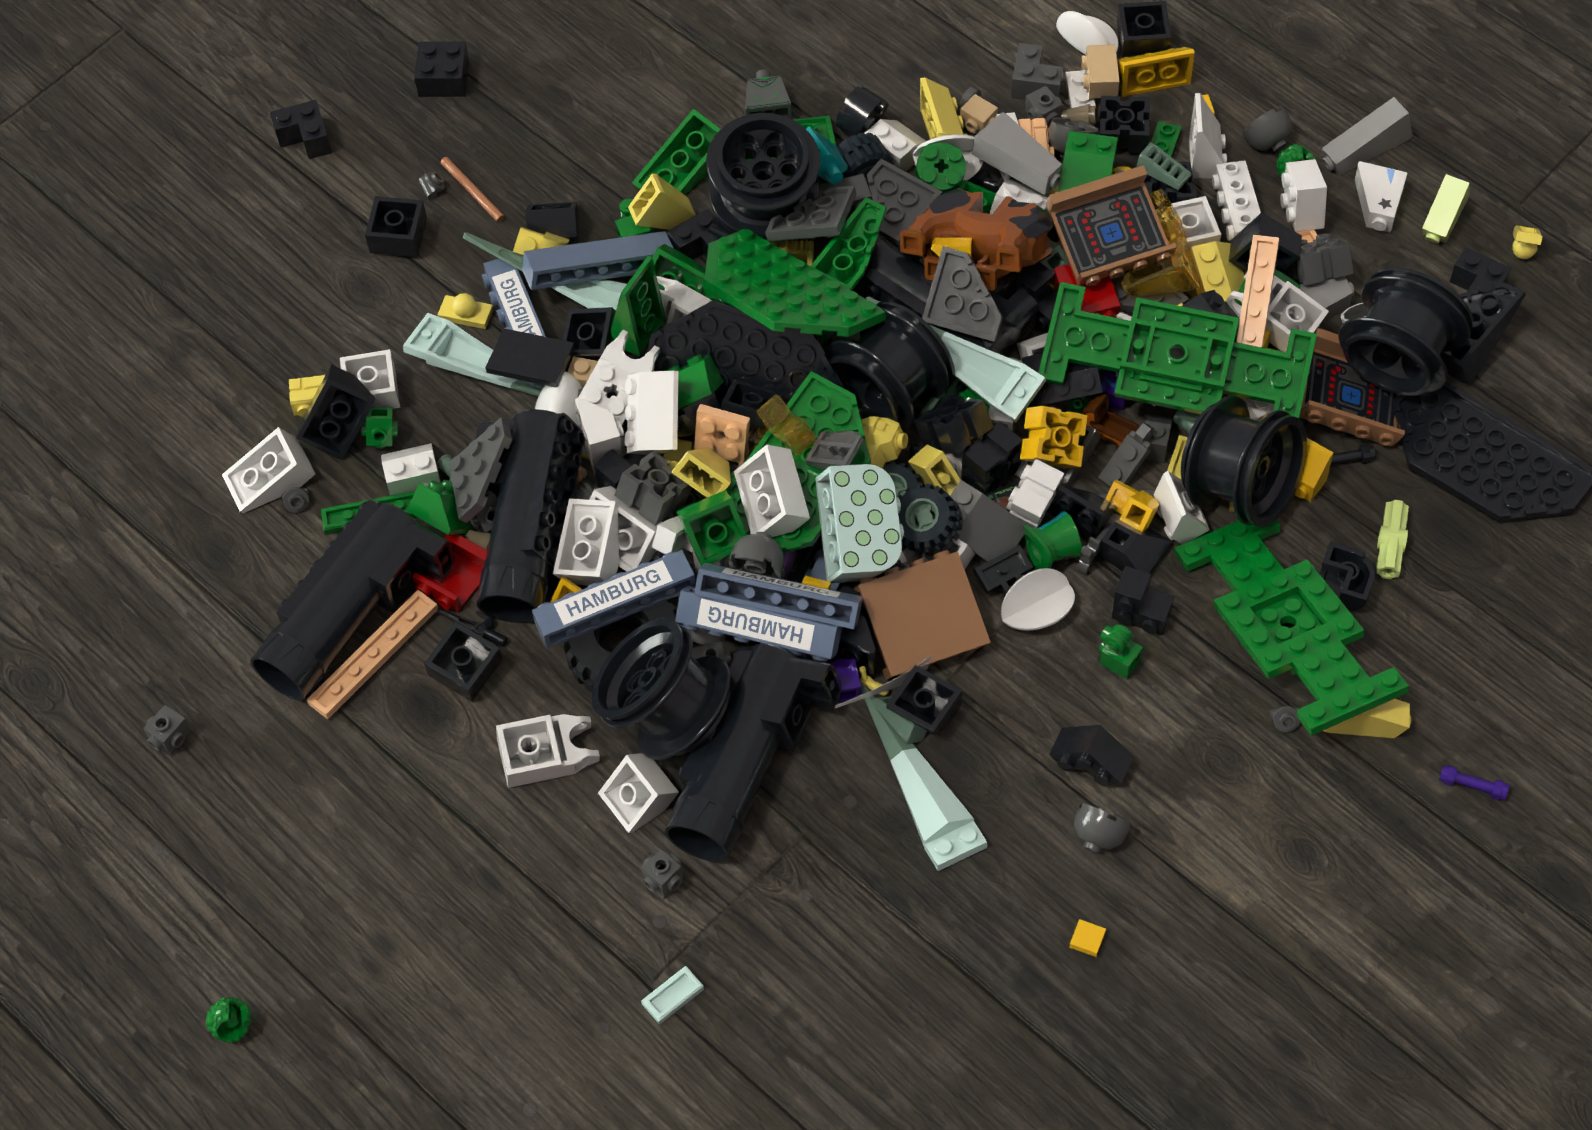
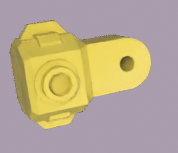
[861,416,908,469]

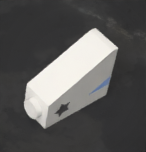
[1355,161,1407,233]

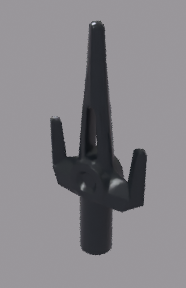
[437,608,507,646]

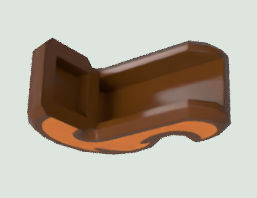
[1082,393,1140,450]

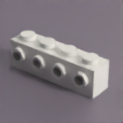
[1212,161,1261,241]

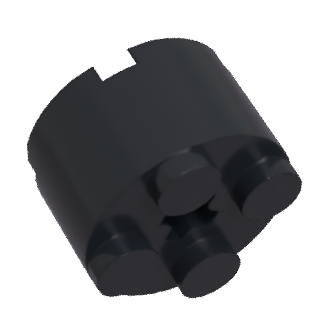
[835,86,889,136]

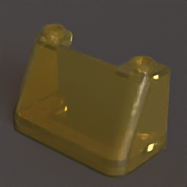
[1121,188,1200,298]

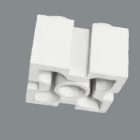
[1006,459,1064,529]

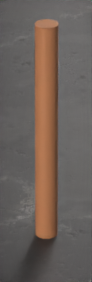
[440,157,505,223]

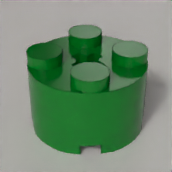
[914,143,966,194]

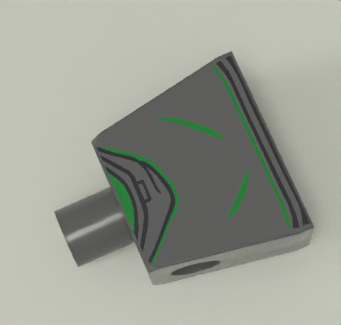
[745,69,792,119]

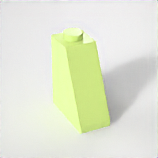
[1422,174,1470,244]

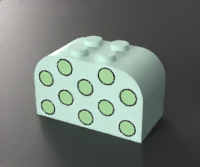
[815,464,904,583]

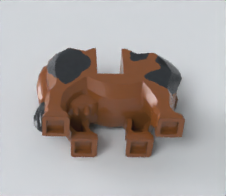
[898,188,1053,291]

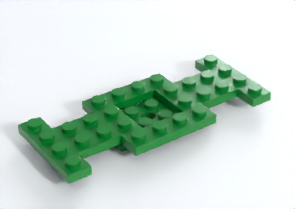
[1038,282,1317,418]
[1174,520,1409,736]

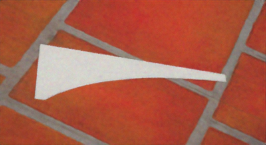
[835,656,932,708]

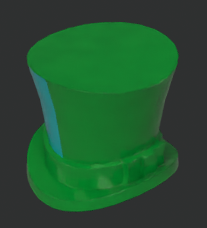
[1023,511,1082,571]

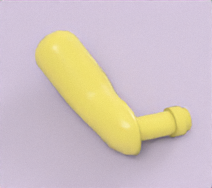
[859,666,889,696]

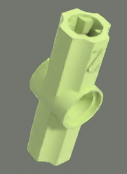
[1376,500,1409,579]

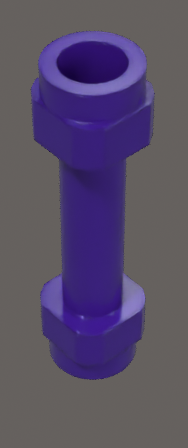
[1439,765,1509,800]

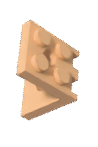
[694,404,763,468]

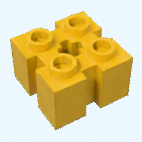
[1020,406,1088,469]

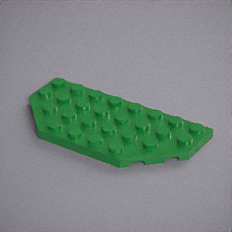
[704,229,886,337]
[726,371,871,557]

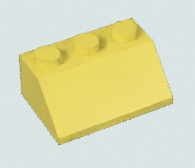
[920,77,967,139]
[1186,241,1245,302]

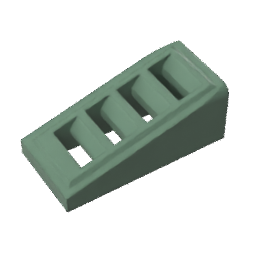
[1136,143,1191,190]
[873,696,927,744]

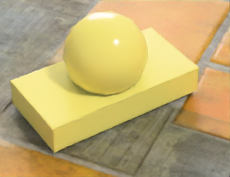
[1512,225,1543,259]
[438,293,494,330]

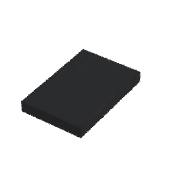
[485,328,575,387]

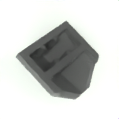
[805,431,864,471]

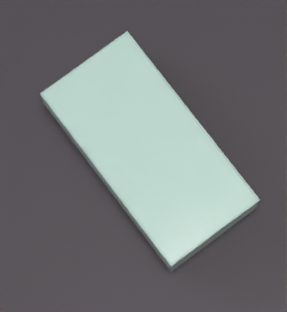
[641,966,704,1025]

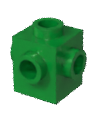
[361,407,398,448]

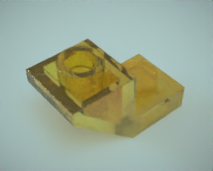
[756,395,817,455]

